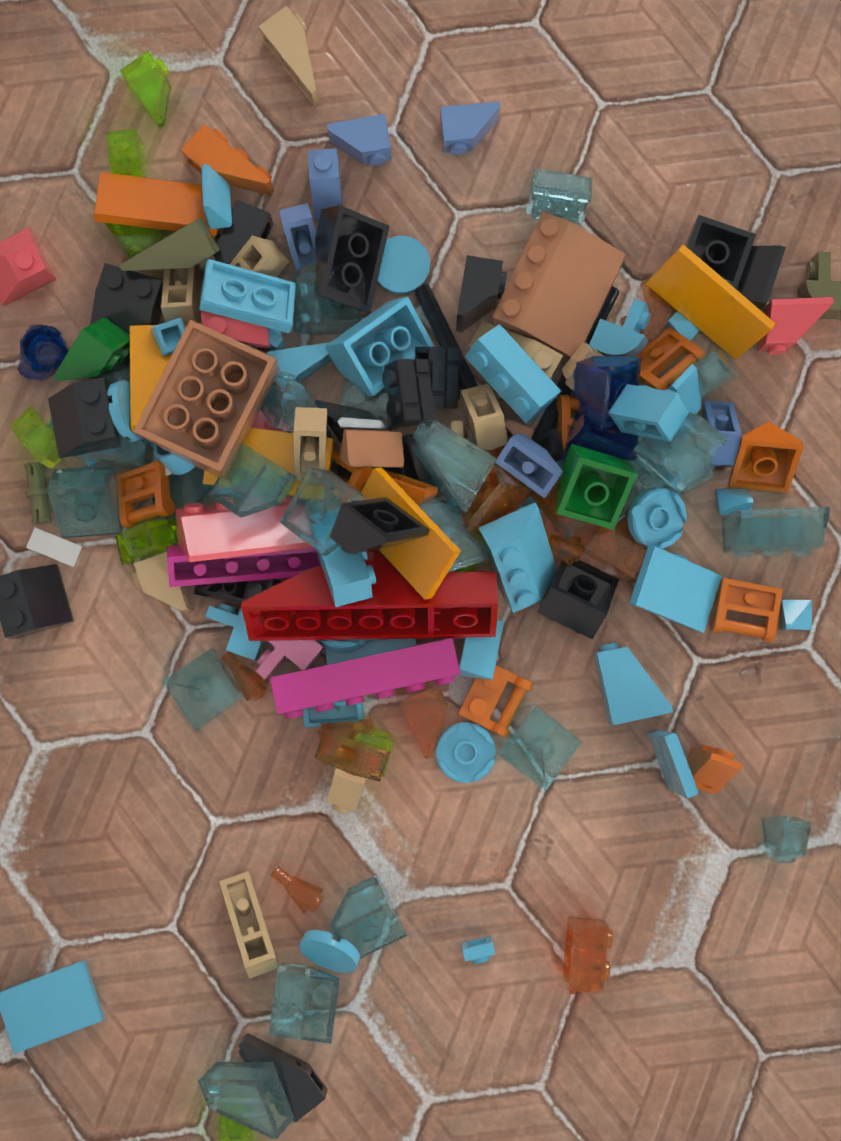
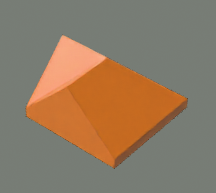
[728,421,804,493]

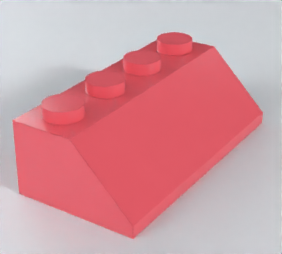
[176,494,314,562]

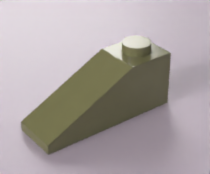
[119,218,220,271]

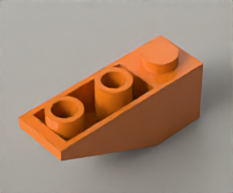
[181,124,274,195]
[687,744,743,795]

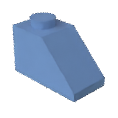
[440,101,500,155]
[327,114,392,166]
[307,148,343,221]
[279,203,316,278]
[701,400,742,466]
[495,433,563,498]

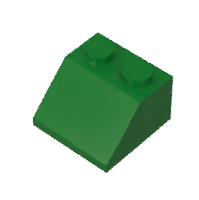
[53,317,130,381]
[555,444,637,530]

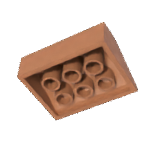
[492,211,626,359]
[133,319,279,480]

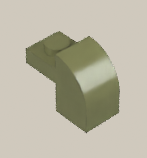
[797,251,841,320]

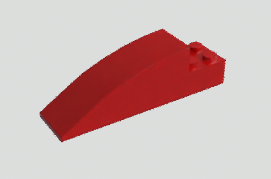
[241,550,498,641]

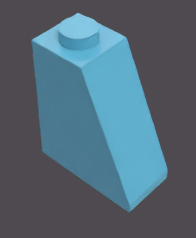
[593,642,673,725]

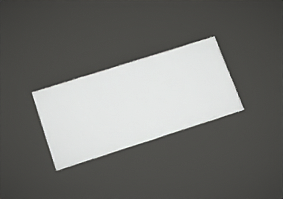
[26,527,83,567]

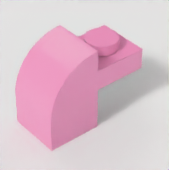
[256,640,325,679]

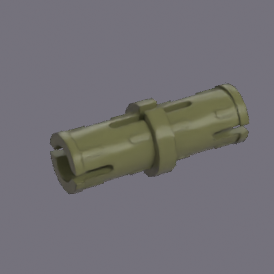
[24,462,52,524]

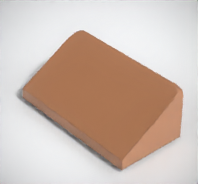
[339,429,404,468]

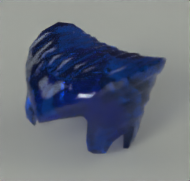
[18,324,68,380]

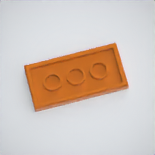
[94,172,217,236]

